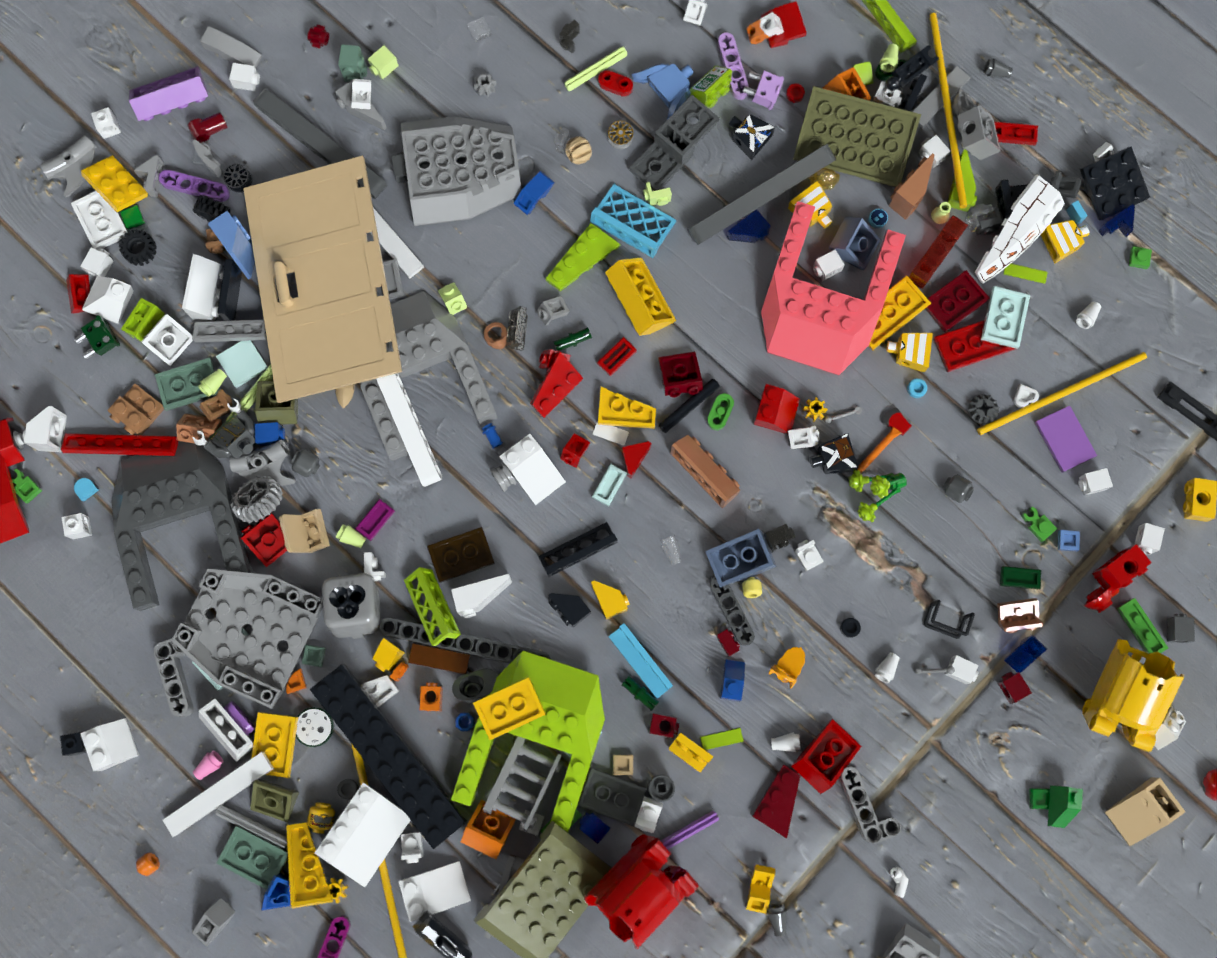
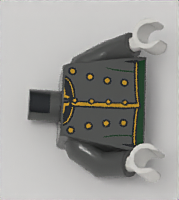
[193,399,255,459]

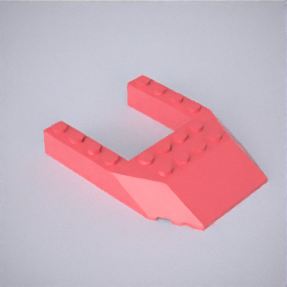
[761,201,906,375]

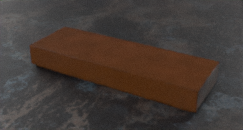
[408,643,471,674]

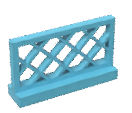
[590,184,677,258]

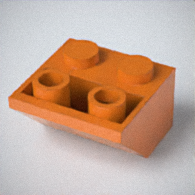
[822,67,871,101]

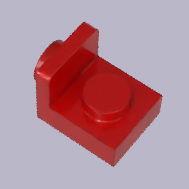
[539,349,571,369]
[560,433,591,468]

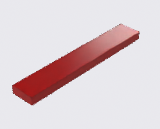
[60,433,179,456]

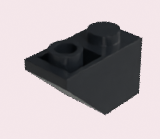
[548,593,591,627]

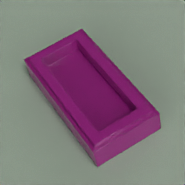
[355,499,395,541]

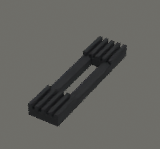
[1157,382,1217,441]

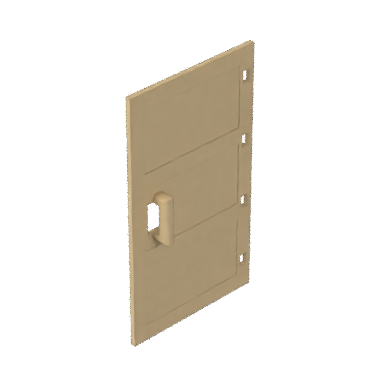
[243,156,402,403]

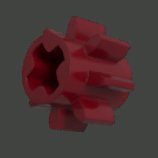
[307,24,330,49]

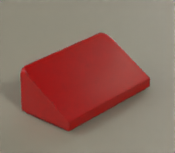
[66,274,90,314]

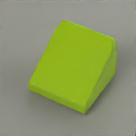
[853,61,873,85]

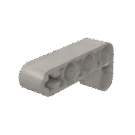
[153,639,194,717]
[839,767,901,844]

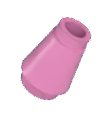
[193,751,223,780]

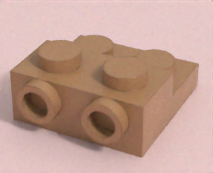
[107,384,164,435]

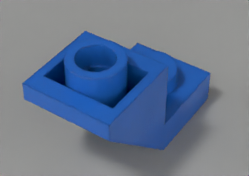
[513,171,555,215]

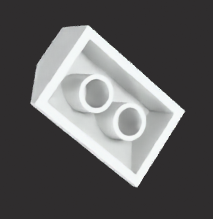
[182,254,224,322]

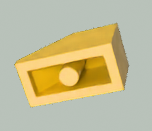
[591,580,630,620]
[372,638,405,672]

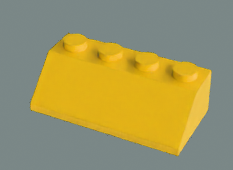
[605,258,676,336]

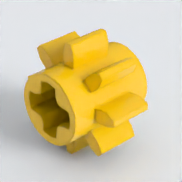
[803,397,828,422]
[328,877,349,903]

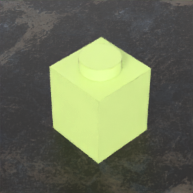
[368,45,398,80]

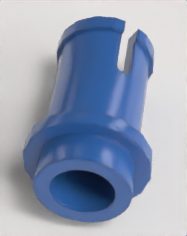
[482,423,503,449]

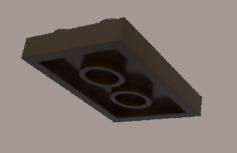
[427,527,495,583]

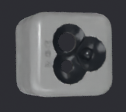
[322,573,381,639]

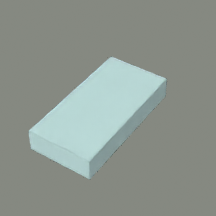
[592,464,627,507]

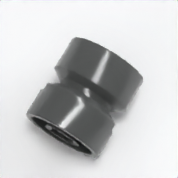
[648,775,675,802]

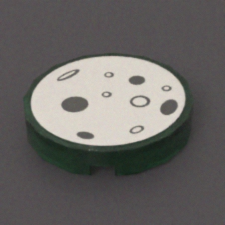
[296,707,334,747]

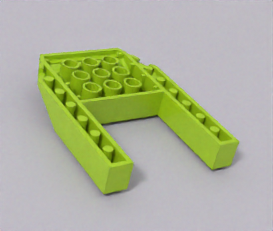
[451,650,605,833]

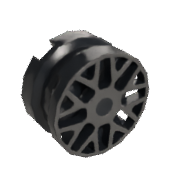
[223,163,252,192]

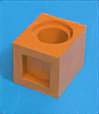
[420,683,443,711]

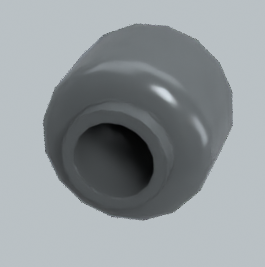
[290,449,320,477]
[943,474,974,503]

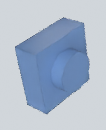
[1058,530,1080,552]

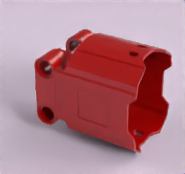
[583,834,699,949]

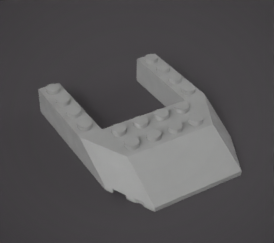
[359,291,497,461]

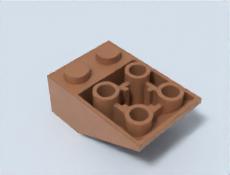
[889,153,935,220]

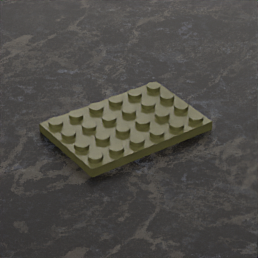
[793,86,921,187]

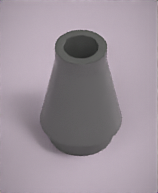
[983,58,1013,78]
[767,903,787,936]

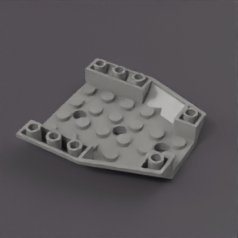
[401,116,522,226]
[171,569,323,709]

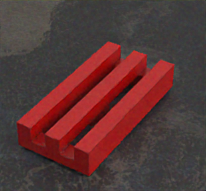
[597,337,637,377]

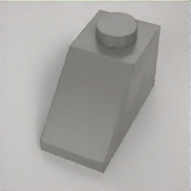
[193,898,236,947]

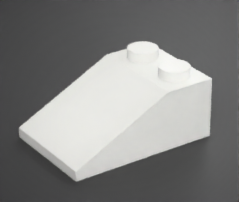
[499,434,566,505]
[451,574,512,618]
[399,861,471,922]

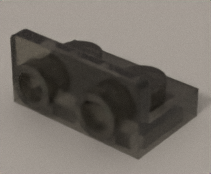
[506,306,528,351]

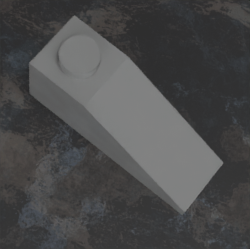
[335,80,387,130]

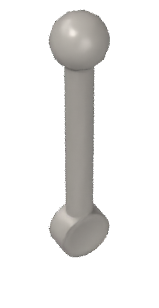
[824,407,862,424]
[915,666,955,674]

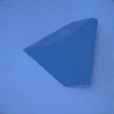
[262,873,291,911]

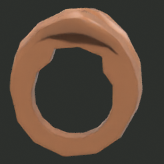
[484,322,509,349]

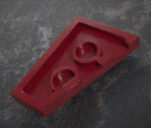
[752,765,800,839]

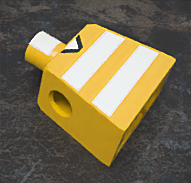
[788,181,832,229]
[1041,220,1089,264]
[886,333,933,372]

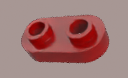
[598,70,633,97]

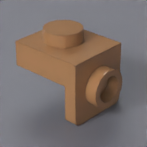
[199,389,232,421]

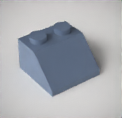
[829,217,881,270]

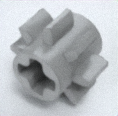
[474,73,497,97]

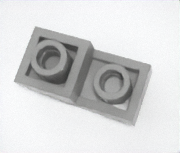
[193,139,223,178]

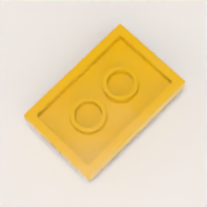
[81,155,148,212]
[473,677,546,740]
[251,712,298,778]

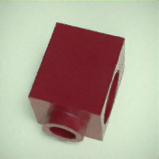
[997,671,1032,704]
[649,714,680,738]

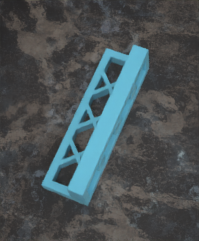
[608,623,673,699]

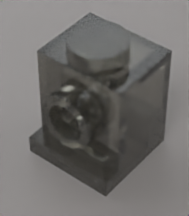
[764,524,795,553]

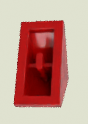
[622,441,652,478]

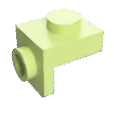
[643,182,672,206]
[437,282,467,315]

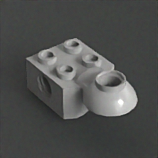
[951,90,1000,160]

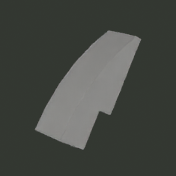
[200,26,262,68]

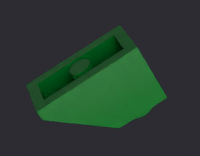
[1047,785,1083,828]

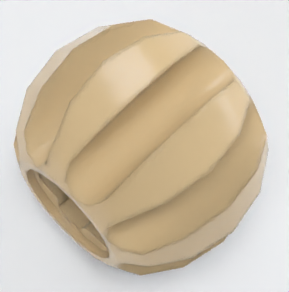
[565,136,592,165]

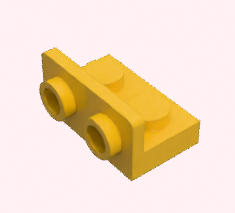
[669,732,713,772]

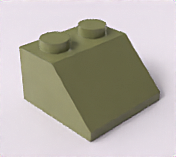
[255,381,298,425]

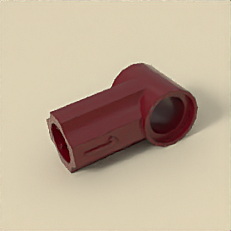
[188,112,228,143]

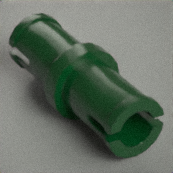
[553,327,592,351]
[621,676,659,711]

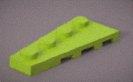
[546,223,620,292]

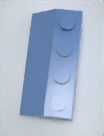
[208,211,255,279]

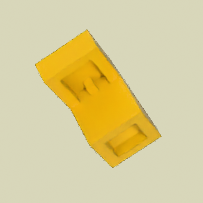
[746,864,775,914]

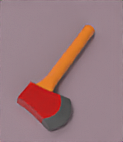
[857,408,912,474]

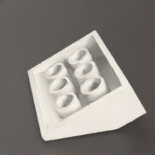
[315,783,410,887]

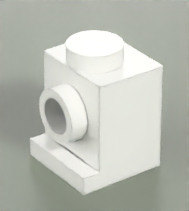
[873,81,902,108]

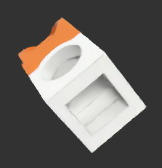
[746,12,784,44]

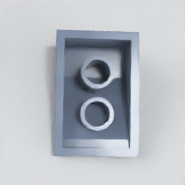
[705,529,777,587]

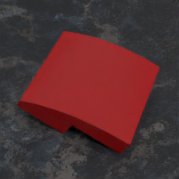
[761,1,807,48]

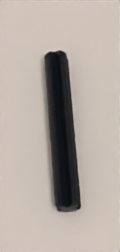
[659,379,720,433]

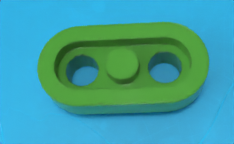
[707,393,734,430]

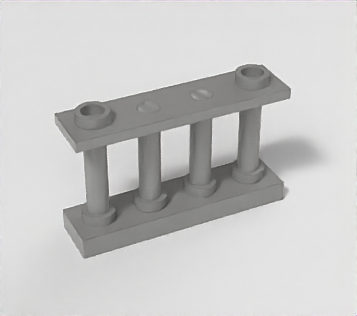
[483,736,563,832]

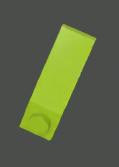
[947,149,977,212]

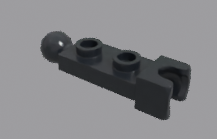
[885,45,939,91]

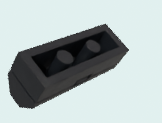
[413,911,472,958]

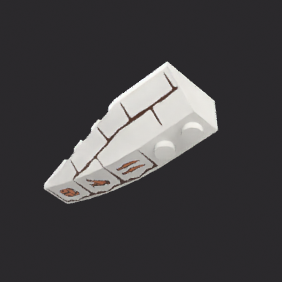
[975,175,1065,284]

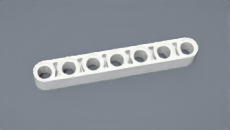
[376,373,442,487]

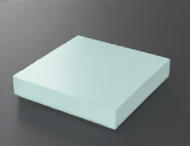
[216,341,268,388]

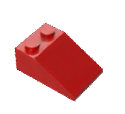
[791,719,862,794]

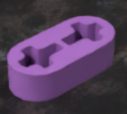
[224,701,255,736]

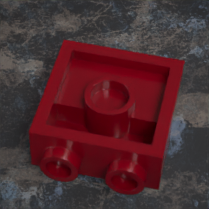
[658,351,703,398]

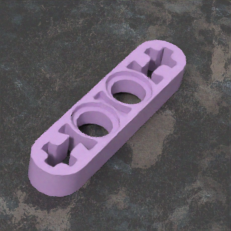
[718,33,749,100]

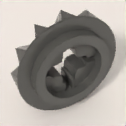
[968,394,1000,424]

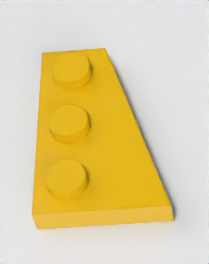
[598,386,656,429]

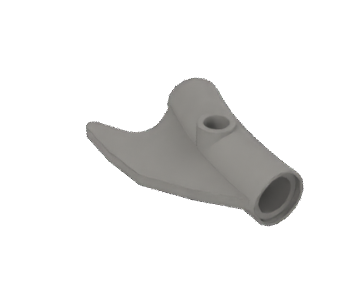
[41,135,97,197]
[230,440,296,486]

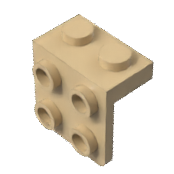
[279,509,330,553]

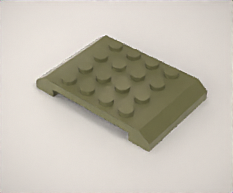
[474,821,611,958]

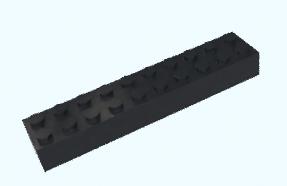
[310,664,467,850]

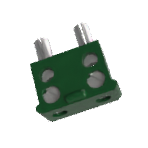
[74,315,120,359]

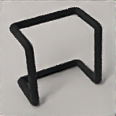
[924,600,975,639]

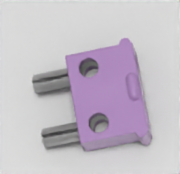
[743,71,784,110]

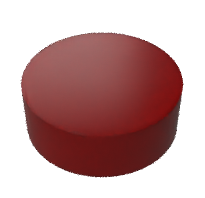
[786,83,805,103]

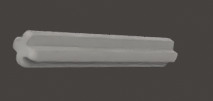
[215,805,287,848]

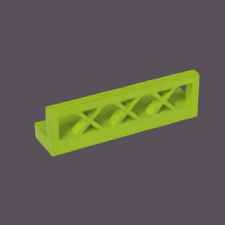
[862,0,917,53]
[404,567,461,646]

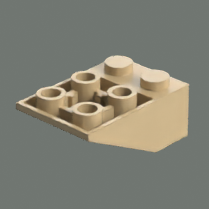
[1104,778,1185,846]

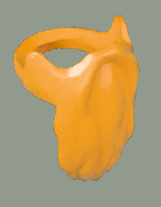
[769,647,805,689]

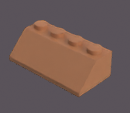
[670,435,740,509]

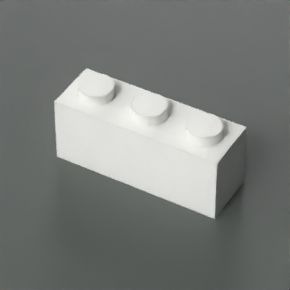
[199,699,253,762]

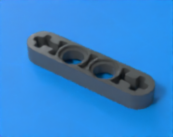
[710,577,755,646]

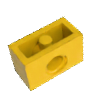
[1183,478,1217,522]

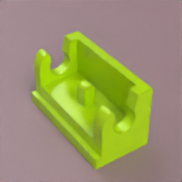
[121,298,165,342]

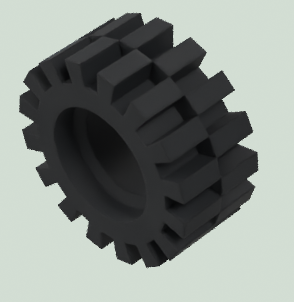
[193,195,230,222]
[119,229,157,266]

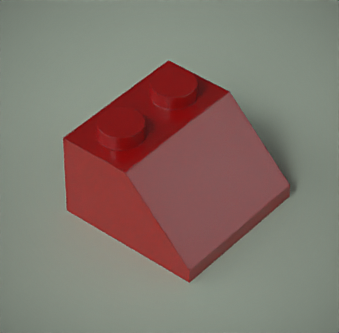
[754,384,800,435]

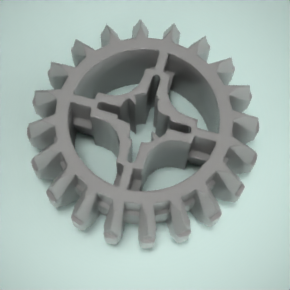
[230,475,283,523]

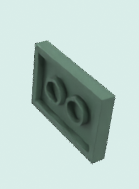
[155,357,220,411]
[216,826,288,890]

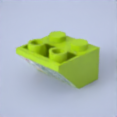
[690,65,732,108]

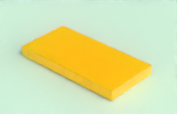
[868,275,931,351]

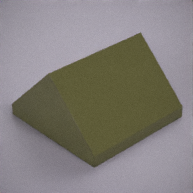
[250,779,299,822]

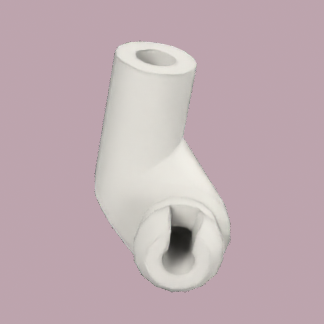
[890,867,908,898]

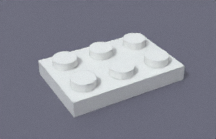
[71,191,130,250]

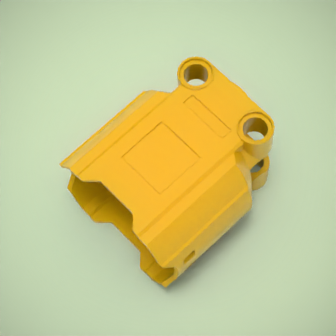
[1082,639,1184,752]

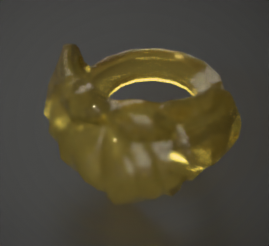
[809,168,840,190]

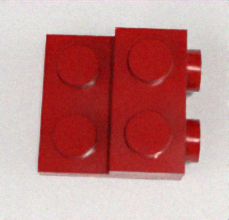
[241,512,287,568]

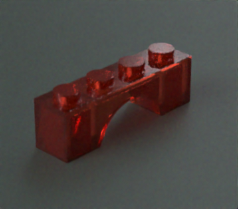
[909,215,968,290]

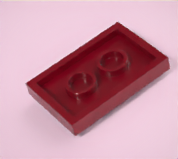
[923,270,990,332]

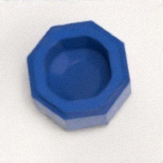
[455,713,475,732]

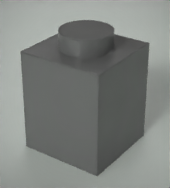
[1167,614,1195,643]

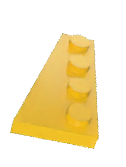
[286,822,333,909]

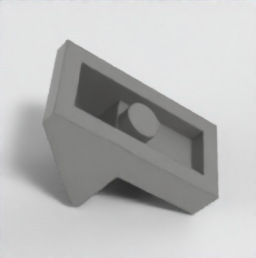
[134,155,164,197]

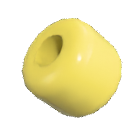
[742,577,762,598]

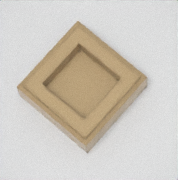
[613,755,633,775]

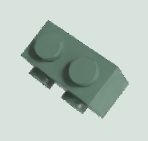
[338,44,367,83]

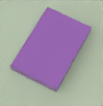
[1035,406,1097,473]

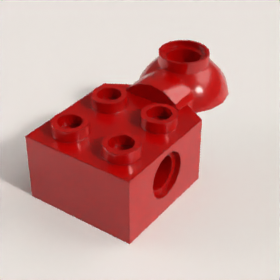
[1083,544,1152,613]

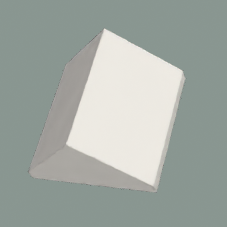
[141,313,193,366]

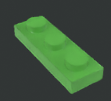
[1116,598,1168,653]

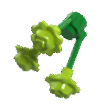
[849,470,907,522]

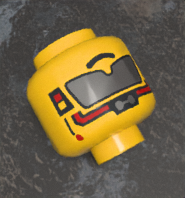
[307,802,335,834]

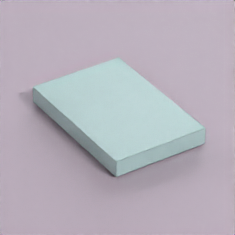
[981,286,1030,349]

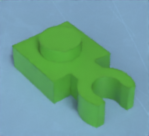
[11,469,42,504]
[1021,507,1057,542]

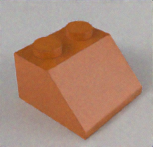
[460,799,516,860]

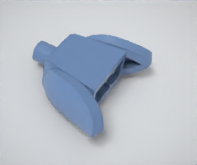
[631,63,694,120]

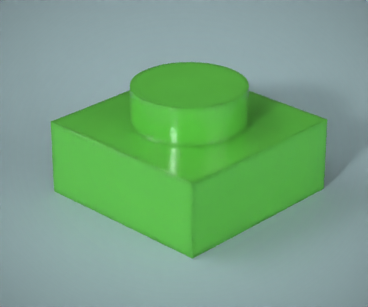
[1129,246,1152,269]

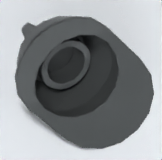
[452,668,498,704]

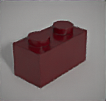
[716,629,740,657]

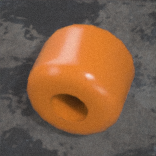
[136,852,160,876]

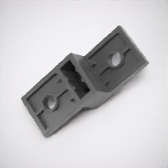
[629,95,719,191]

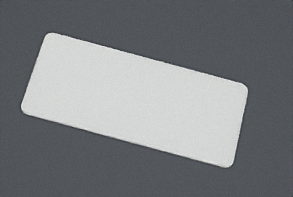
[593,421,629,445]

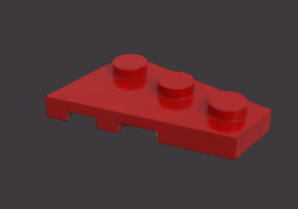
[530,351,583,418]

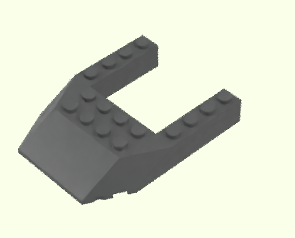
[111,441,253,611]

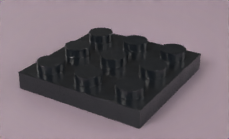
[1080,146,1151,221]

